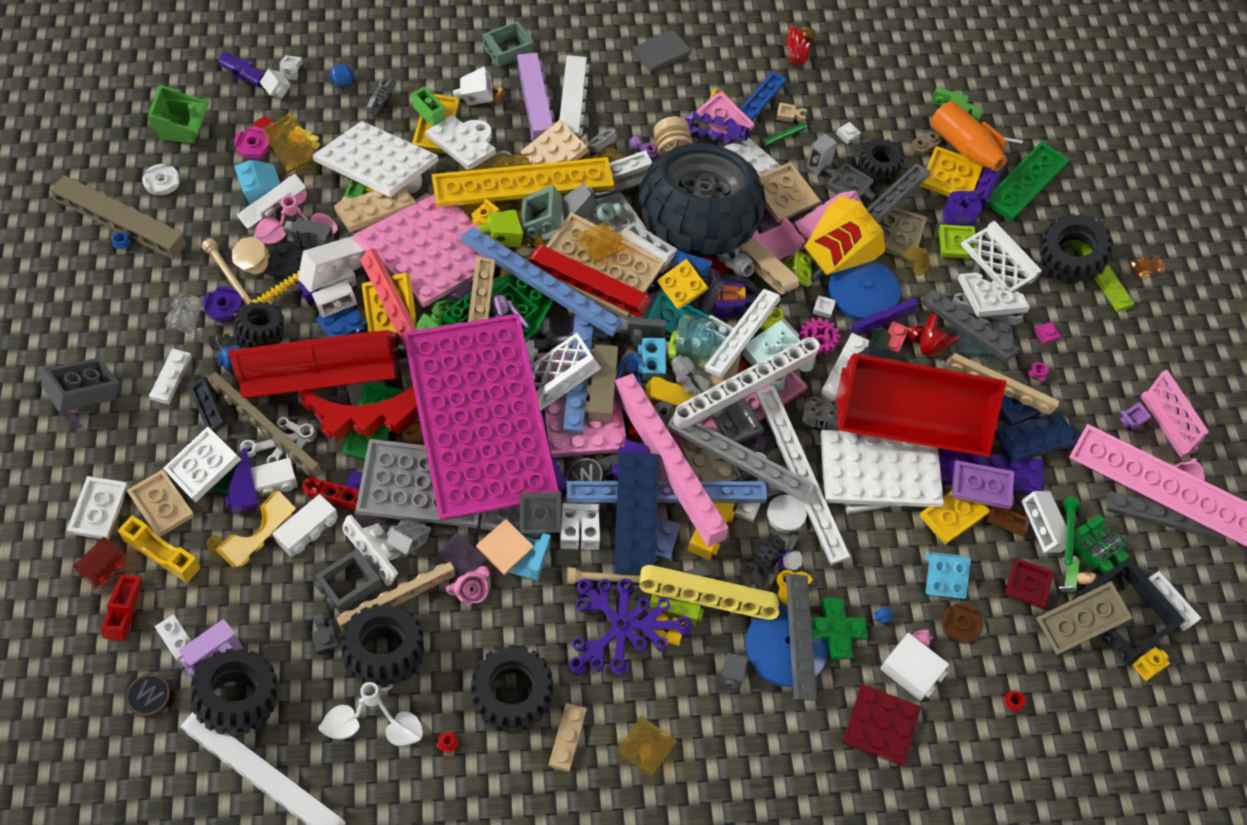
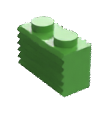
[411,87,446,127]

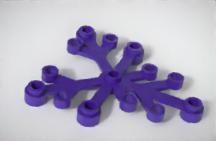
[569,578,693,676]

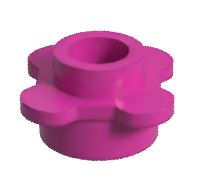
[1028,362,1049,382]

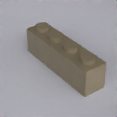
[585,344,618,423]

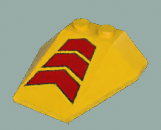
[805,196,885,275]

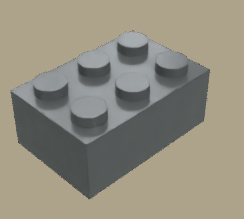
[41,357,119,412]

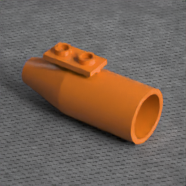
[931,101,1007,171]

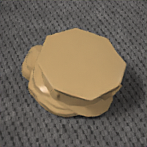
[232,236,270,274]

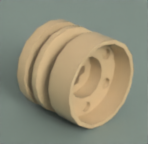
[653,116,693,156]

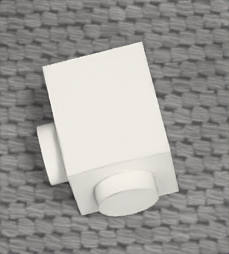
[260,69,291,98]

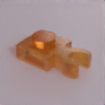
[1130,255,1165,278]

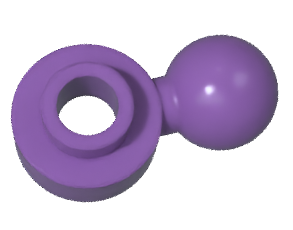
[629,136,658,161]

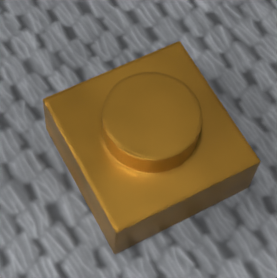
[486,86,505,105]

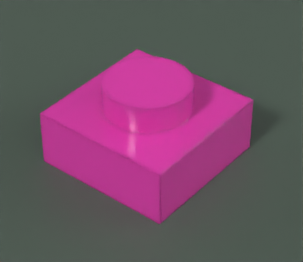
[1034,322,1061,345]

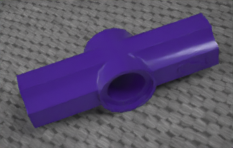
[218,52,265,87]

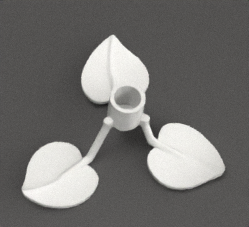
[318,653,423,746]

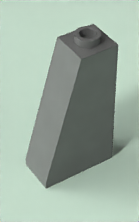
[533,183,598,245]

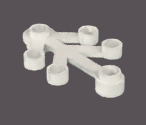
[239,417,317,463]

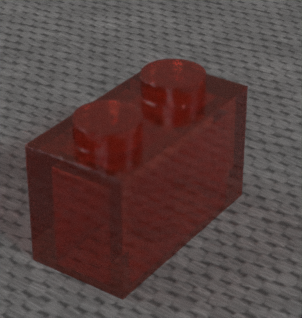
[72,537,126,589]

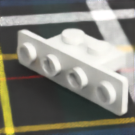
[237,174,305,229]
[341,515,401,586]

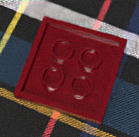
[842,684,921,767]

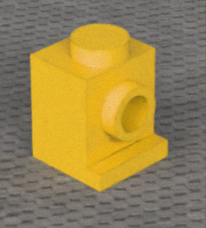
[471,199,500,226]
[1132,647,1170,681]

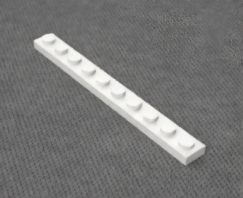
[756,386,850,565]

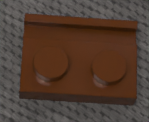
[987,505,1030,537]

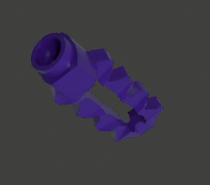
[685,111,750,143]

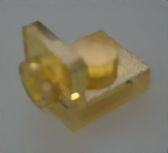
[903,246,930,276]

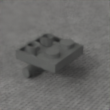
[626,317,666,353]
[711,398,763,443]

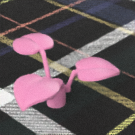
[254,176,338,245]

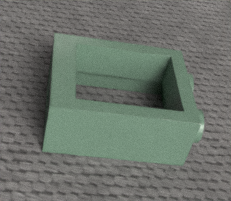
[482,21,534,68]
[520,185,563,239]

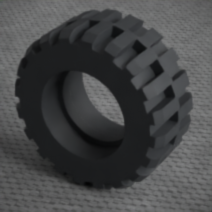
[1040,213,1113,283]
[341,603,424,688]
[471,645,553,732]
[191,648,278,735]

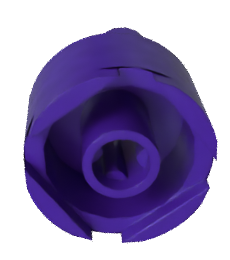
[942,190,982,226]

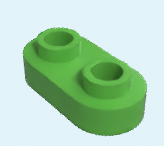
[432,299,457,319]

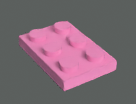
[696,91,755,145]

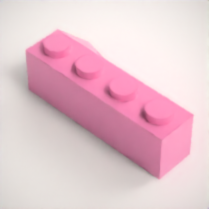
[794,191,863,243]

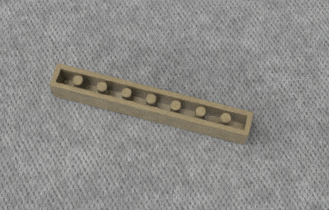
[50,175,186,259]

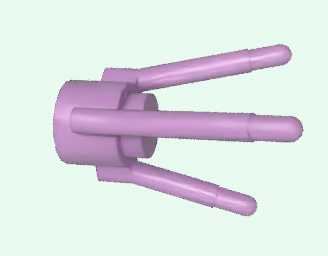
[491,295,529,328]

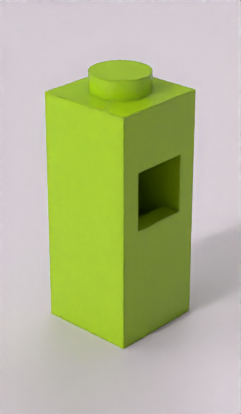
[648,594,704,627]

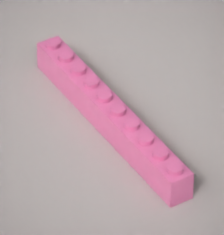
[614,374,728,547]

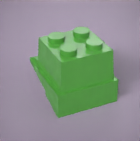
[148,85,209,144]

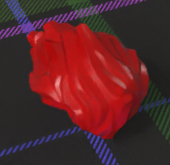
[786,24,811,66]

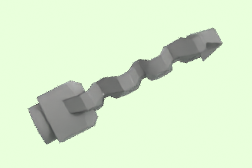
[714,247,755,277]
[671,355,723,417]

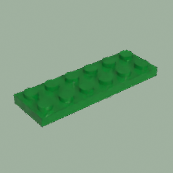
[986,141,1069,222]

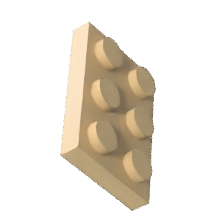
[127,469,195,537]

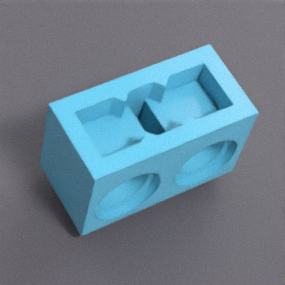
[638,338,666,380]

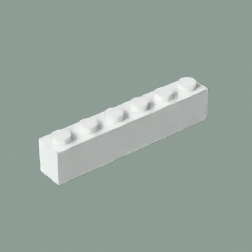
[560,55,589,138]

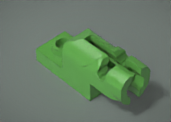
[931,87,982,121]

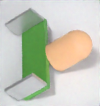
[1059,557,1097,593]

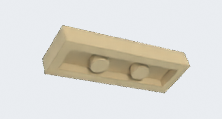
[549,703,587,772]

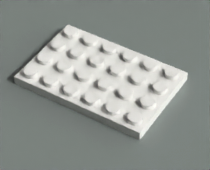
[313,121,439,197]
[821,430,944,507]

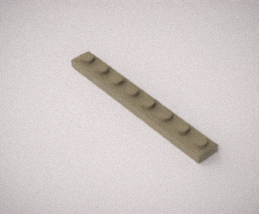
[209,372,322,478]

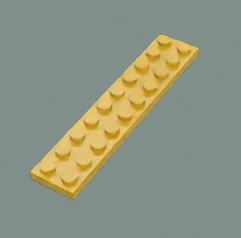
[432,157,614,207]

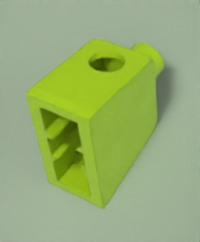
[478,210,523,247]

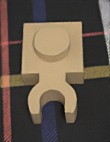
[776,103,807,123]

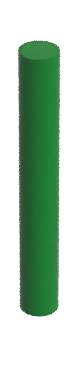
[761,123,807,147]

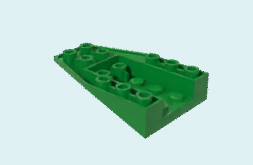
[441,273,554,343]

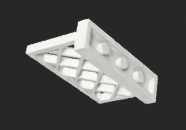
[961,221,1042,292]
[530,333,601,411]

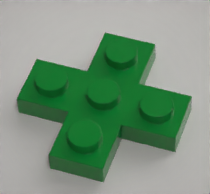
[811,598,868,660]

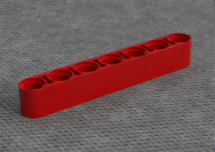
[528,245,650,316]

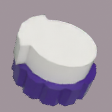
[778,549,802,571]

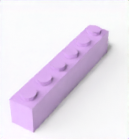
[517,53,555,141]

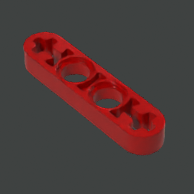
[302,478,359,510]

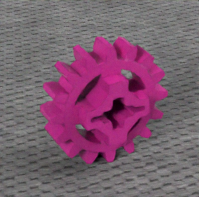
[799,317,840,356]

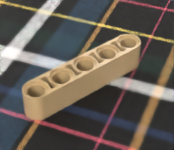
[739,237,799,295]

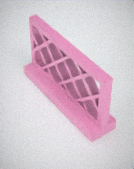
[1140,370,1209,458]

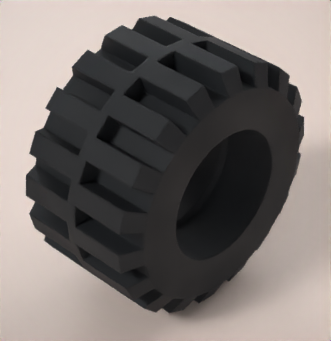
[857,138,904,185]
[235,301,284,348]

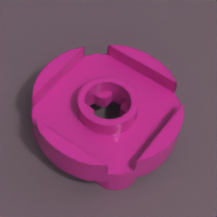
[234,127,271,160]

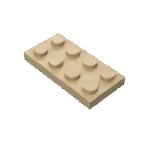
[334,187,416,232]

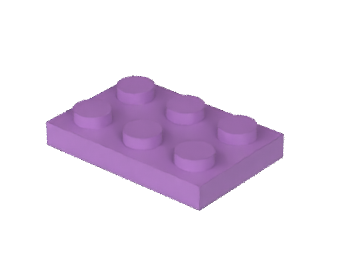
[951,460,1014,509]

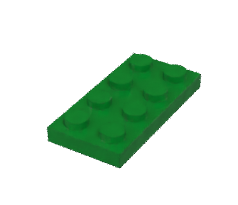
[342,381,404,460]

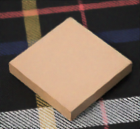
[476,519,534,575]

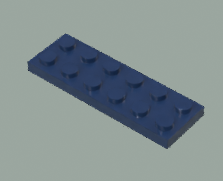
[614,452,659,575]

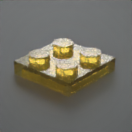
[616,716,676,778]

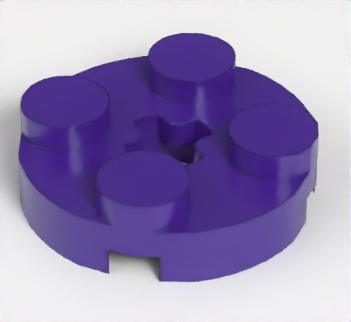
[203,286,242,321]

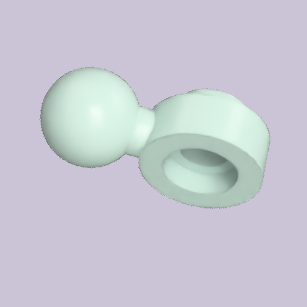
[596,203,624,222]

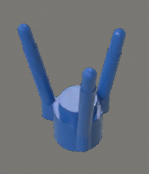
[615,353,645,388]

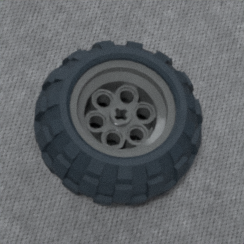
[639,143,766,256]

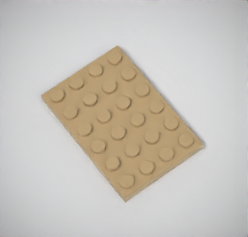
[546,212,665,320]

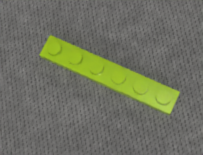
[1069,240,1134,312]

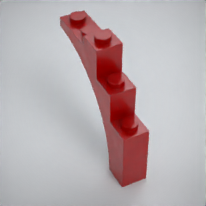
[300,386,419,442]

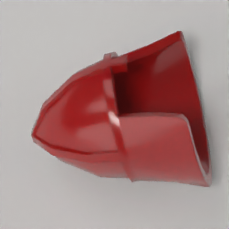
[920,314,960,356]

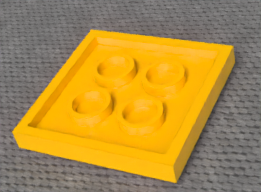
[920,146,983,197]
[362,273,417,333]

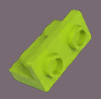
[785,251,812,292]

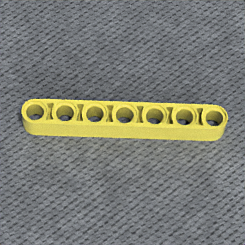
[640,565,779,620]

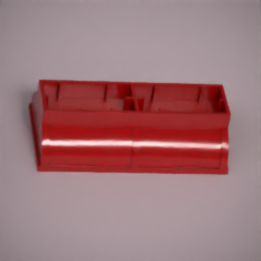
[228,330,400,398]
[835,353,1007,457]

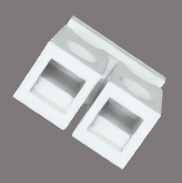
[560,496,600,550]

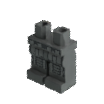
[283,217,335,250]

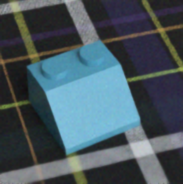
[234,160,281,205]

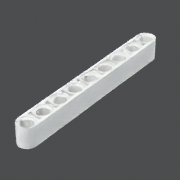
[673,337,820,429]
[180,712,346,825]

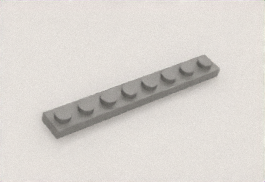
[666,413,815,503]

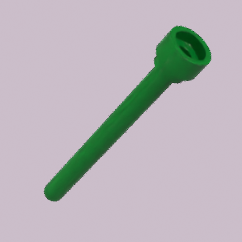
[1064,497,1080,566]

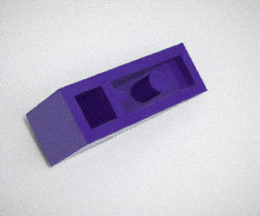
[225,448,258,514]

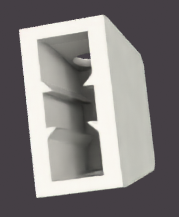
[453,67,493,106]

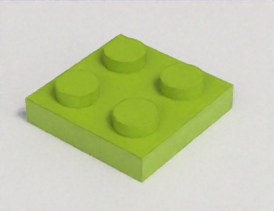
[938,224,977,259]

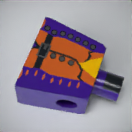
[714,278,756,317]

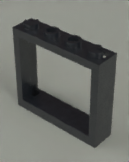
[1071,557,1186,665]

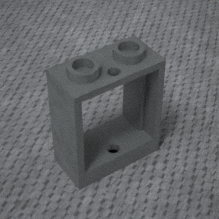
[315,548,382,614]

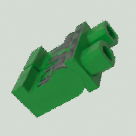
[1074,514,1129,574]

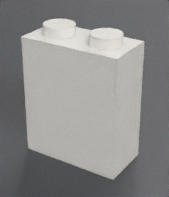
[880,633,949,701]

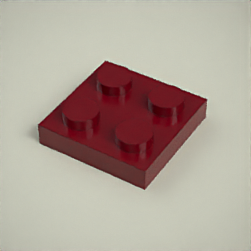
[1004,557,1054,609]

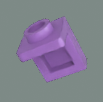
[1120,402,1152,431]

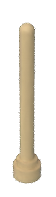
[202,238,251,304]
[567,567,640,584]

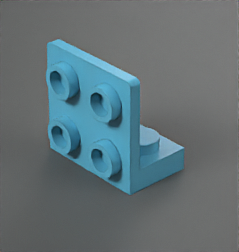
[508,533,550,581]
[925,551,971,599]

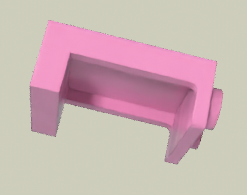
[752,218,805,262]

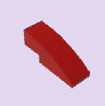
[101,574,142,641]

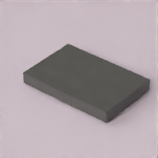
[632,30,691,72]

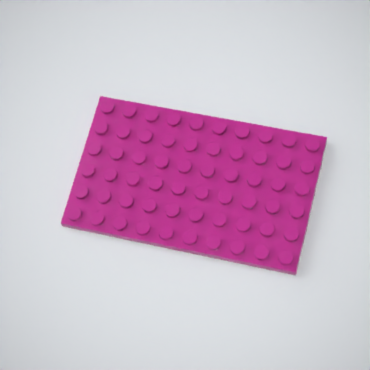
[403,314,558,521]

